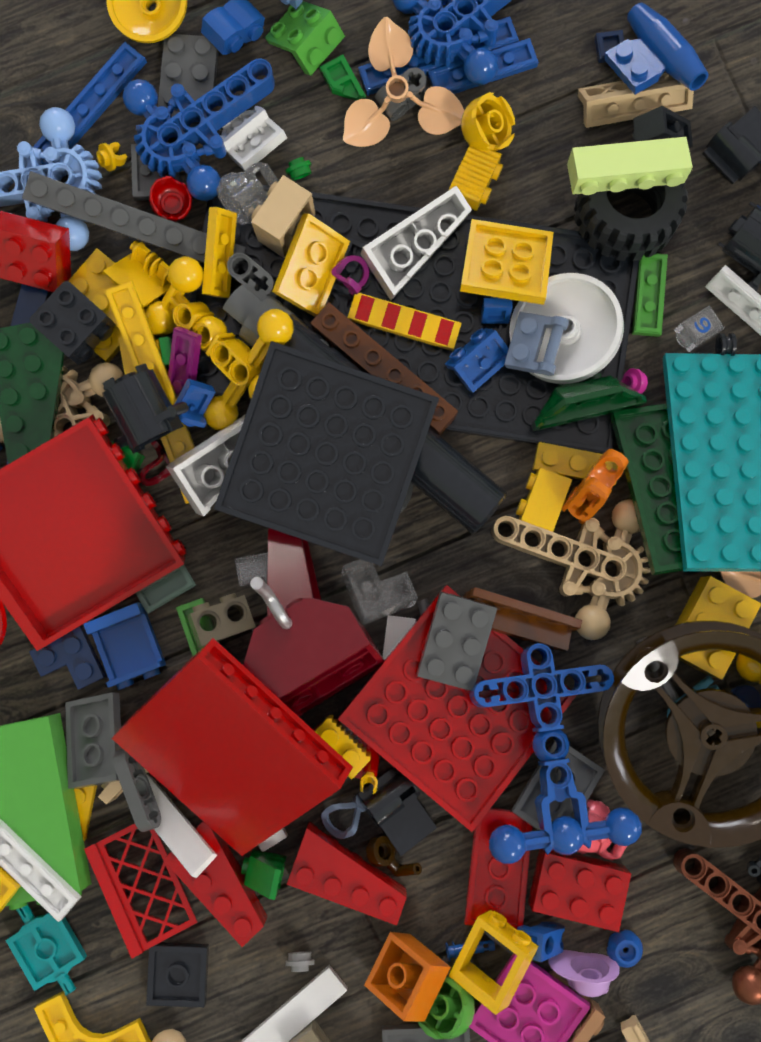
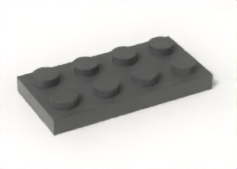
[158,34,219,144]

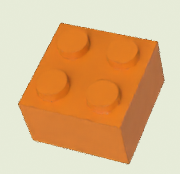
[364,932,451,1022]

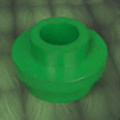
[285,157,312,181]

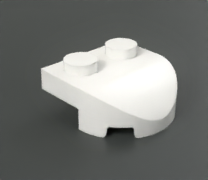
[220,106,287,172]

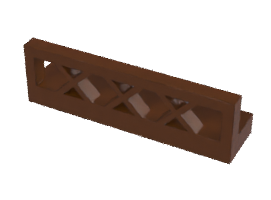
[464,587,582,652]

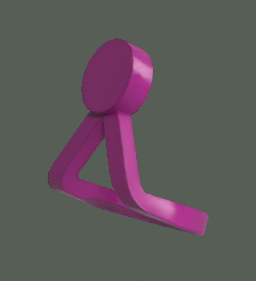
[331,255,369,296]

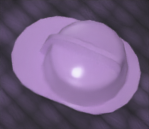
[548,950,620,997]

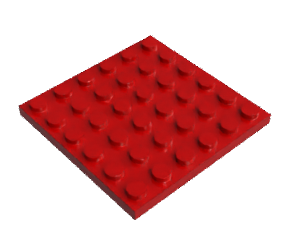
[337,585,577,832]

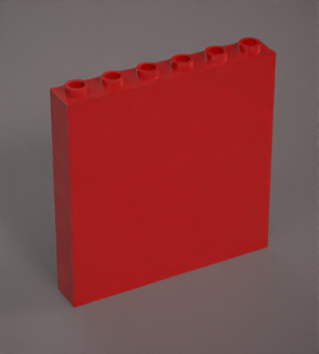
[0,414,187,651]
[111,638,353,856]

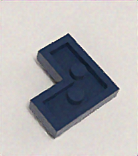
[29,626,106,690]

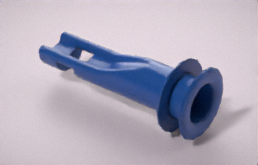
[446,940,495,962]

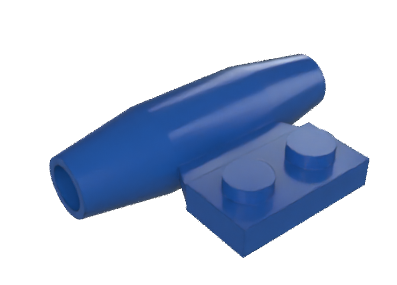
[605,3,709,95]

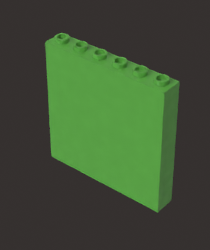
[0,713,92,910]

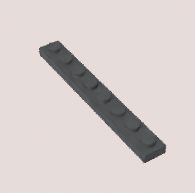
[22,171,246,273]

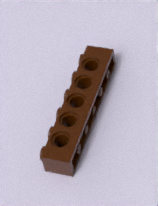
[310,302,458,436]

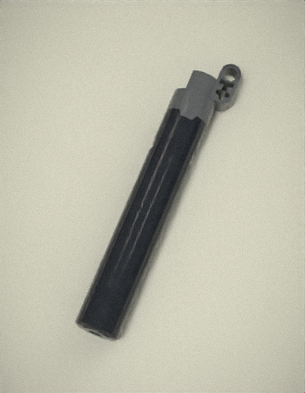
[223,253,507,534]

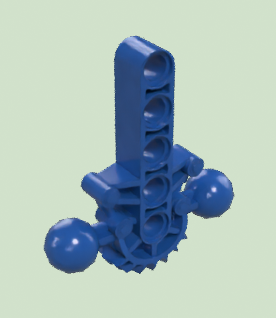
[392,0,512,85]
[123,58,275,201]

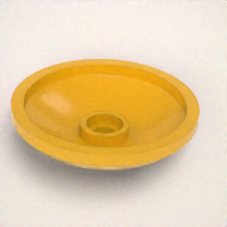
[106,0,188,43]

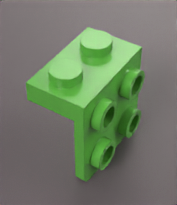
[265,1,345,76]

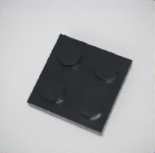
[146,942,209,1008]

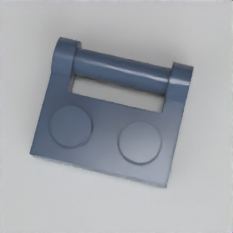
[504,312,569,376]

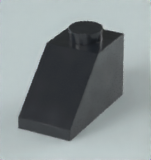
[633,106,693,148]

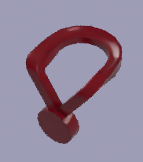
[139,439,170,486]

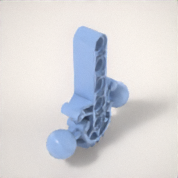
[0,107,103,251]

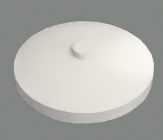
[509,273,624,384]

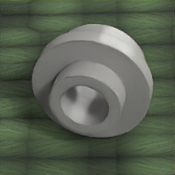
[285,952,314,972]

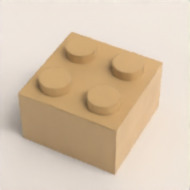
[251,175,316,258]

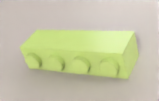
[567,137,693,195]

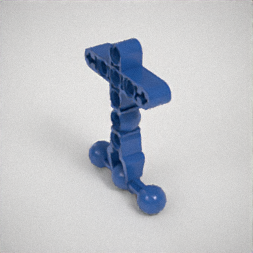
[469,643,642,864]

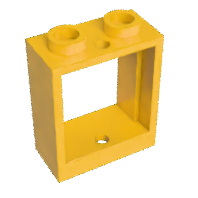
[448,910,539,1015]

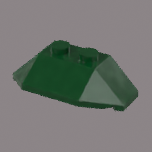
[531,373,647,432]

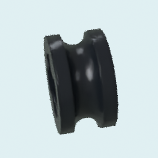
[715,333,737,356]

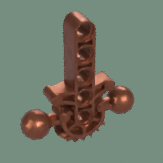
[673,848,761,1005]

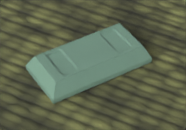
[136,565,196,614]

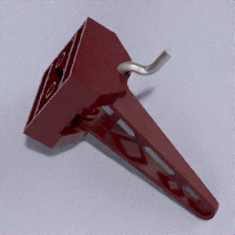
[243,528,384,717]

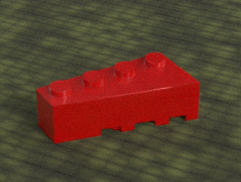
[163,821,268,947]
[287,821,407,926]

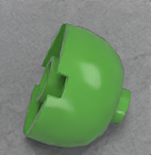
[418,975,475,1039]

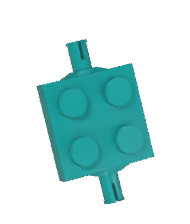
[5,903,87,996]

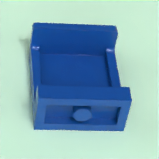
[83,603,166,690]

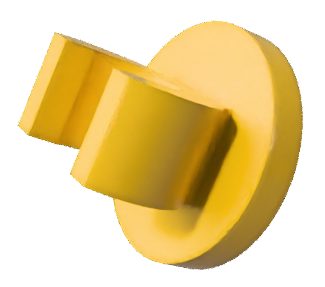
[96,142,127,172]

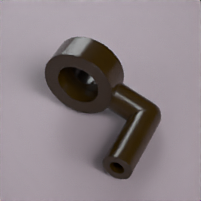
[366,836,422,877]

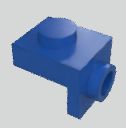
[175,379,216,428]

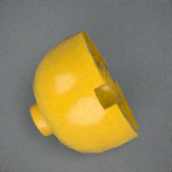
[461,92,515,151]

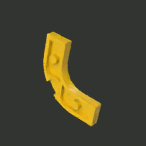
[34,991,151,1042]

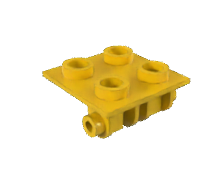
[102,241,171,308]

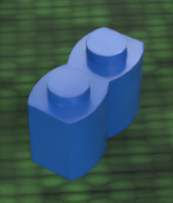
[201,0,265,55]

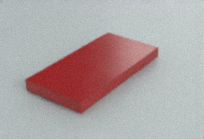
[464,807,532,929]

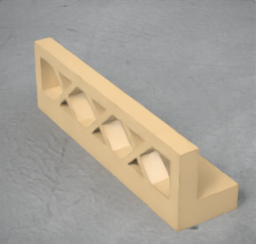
[578,73,694,128]

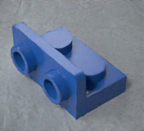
[445,328,509,393]

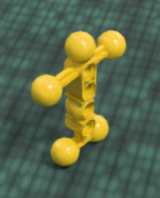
[145,256,294,430]

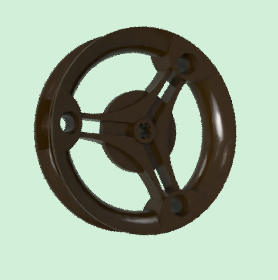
[598,621,761,848]

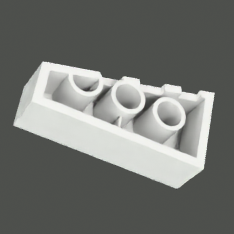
[361,185,472,300]
[166,414,246,517]

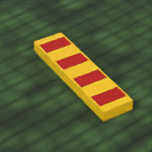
[347,293,462,351]

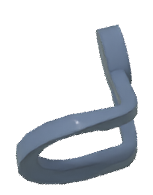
[321,794,365,839]

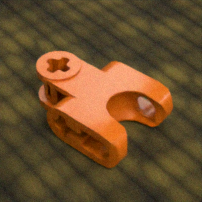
[561,449,629,525]

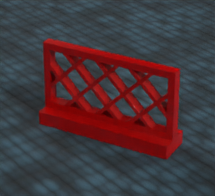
[84,823,198,959]

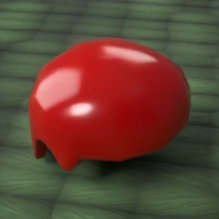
[149,176,192,222]

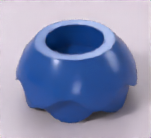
[606,930,643,968]

